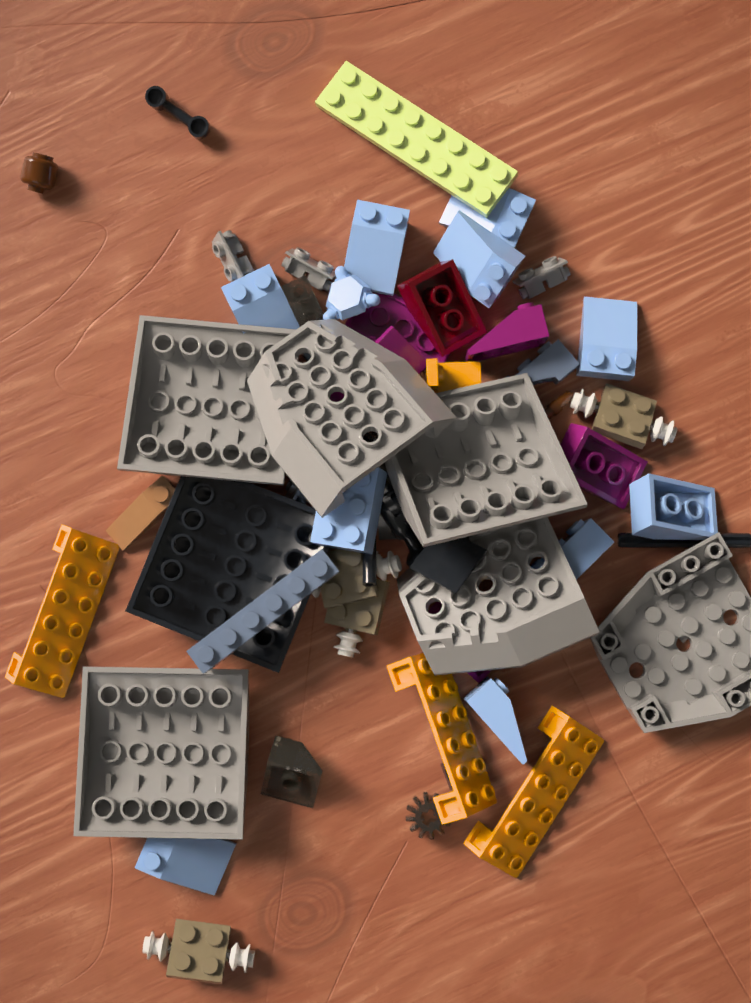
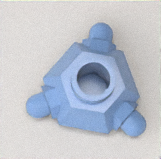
[323,266,380,320]

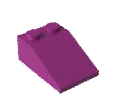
[464,302,549,362]
[560,423,648,509]

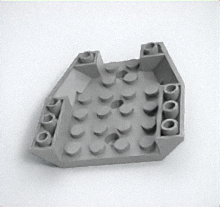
[247,319,457,518]
[396,517,600,675]
[590,532,751,733]

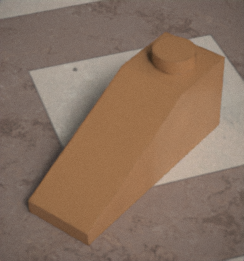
[106,475,175,551]

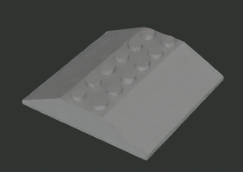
[117,315,299,486]
[378,373,587,547]
[73,667,249,839]

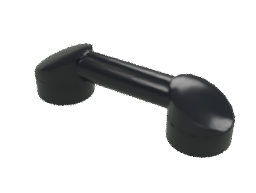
[145,86,211,139]

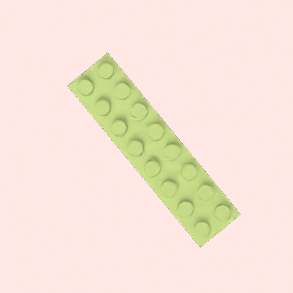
[315,61,518,218]

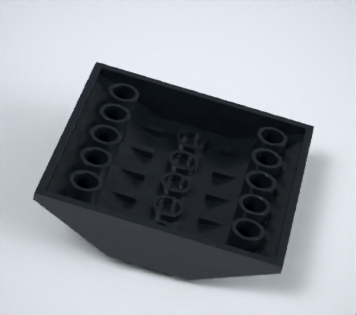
[125,476,329,673]

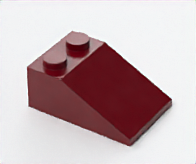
[397,259,487,357]

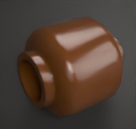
[20,152,58,194]

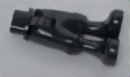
[380,479,424,568]

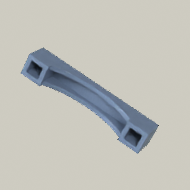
[505,339,579,386]
[186,549,340,674]

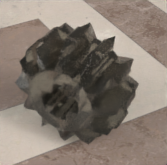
[405,791,451,840]

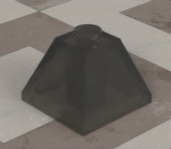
[261,736,323,808]

